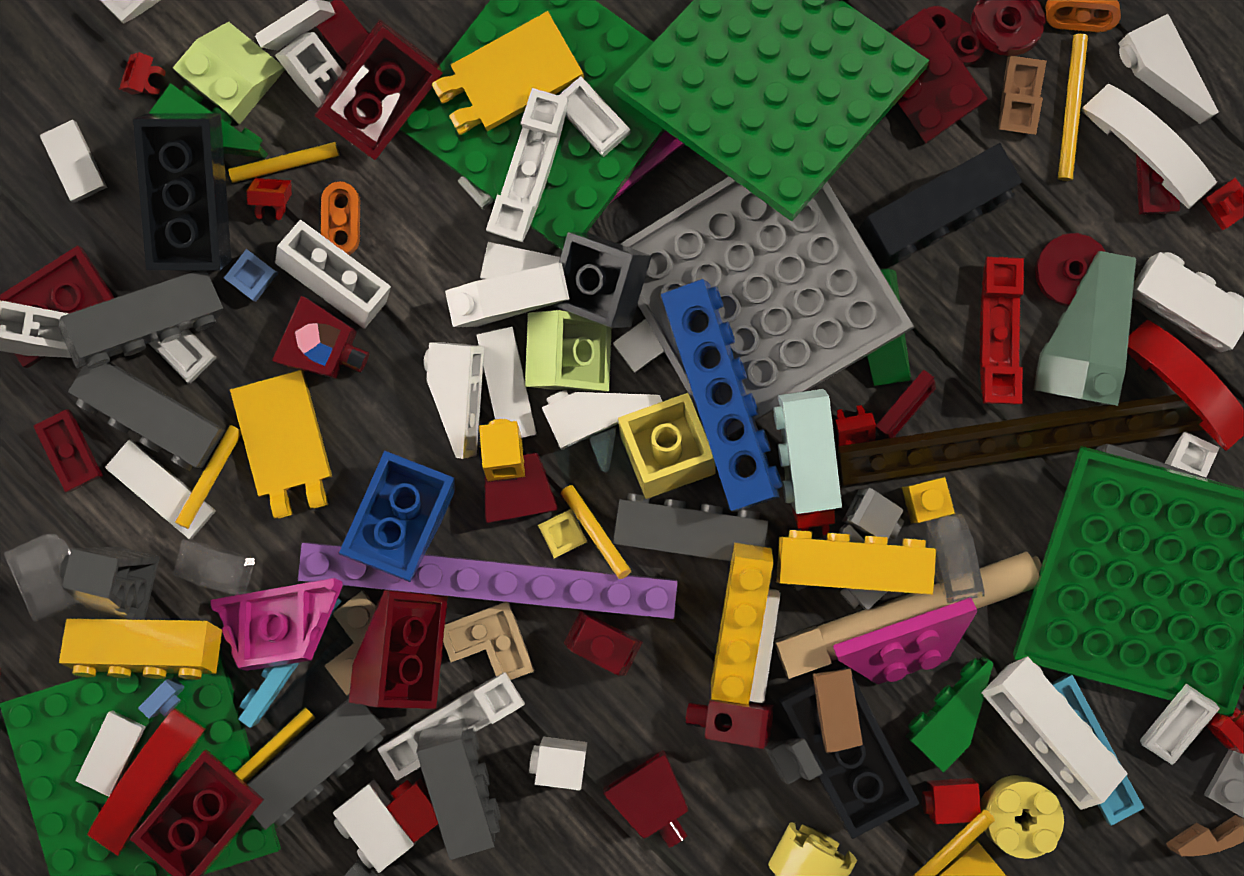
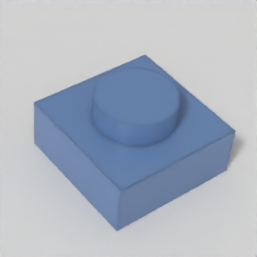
[224,249,278,302]
[138,677,185,718]

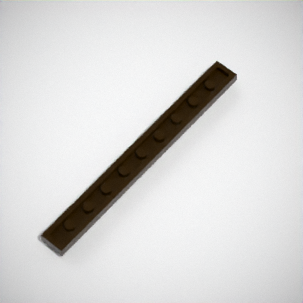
[838,394,1204,485]

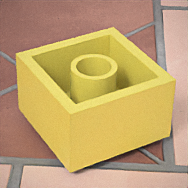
[618,393,716,499]

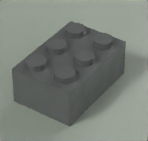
[416,718,501,860]

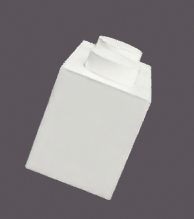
[529,737,587,790]
[333,780,418,873]

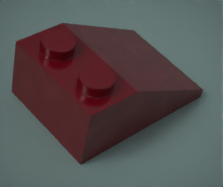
[314,19,443,160]
[349,590,448,709]
[130,750,264,876]

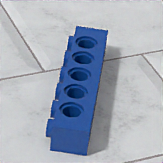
[661,279,782,511]

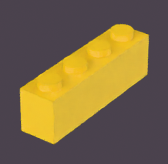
[776,530,936,595]
[711,543,773,705]
[59,619,222,680]

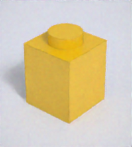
[479,419,525,481]
[902,477,955,523]

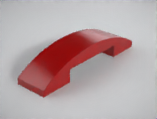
[980,257,1024,405]
[1127,320,1244,451]
[87,708,206,856]

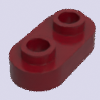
[926,6,985,66]

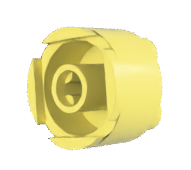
[980,775,1064,859]
[768,822,857,876]

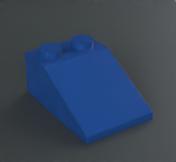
[339,451,455,582]

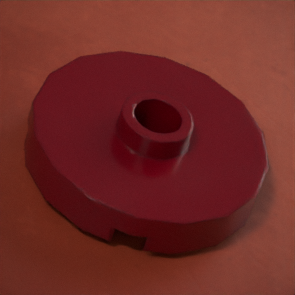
[971,0,1045,56]
[1035,233,1106,307]

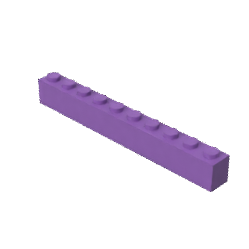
[298,542,677,619]

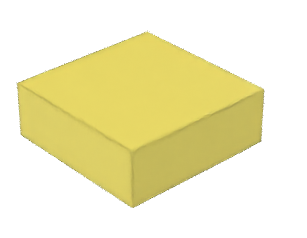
[538,509,587,558]

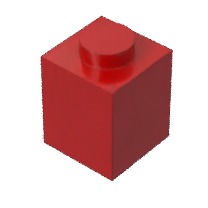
[386,778,438,843]
[922,778,981,824]

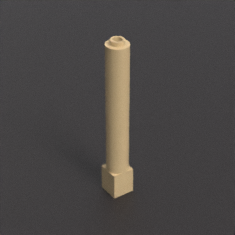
[773,551,1042,679]

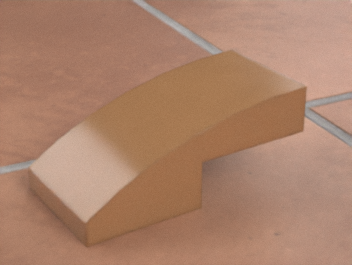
[999,56,1047,135]
[1166,815,1244,856]

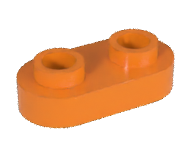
[1045,0,1121,32]
[321,181,360,255]

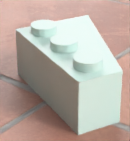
[773,389,842,514]

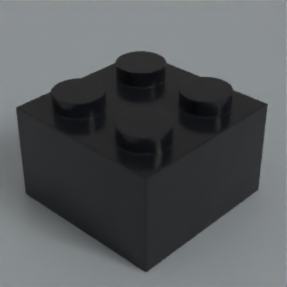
[552,232,652,328]

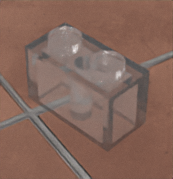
[4,534,81,622]

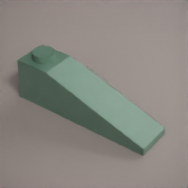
[1033,251,1136,406]

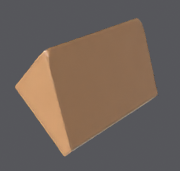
[812,669,863,753]

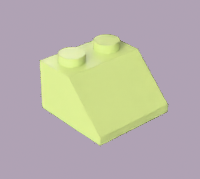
[173,22,285,125]
[525,310,612,392]

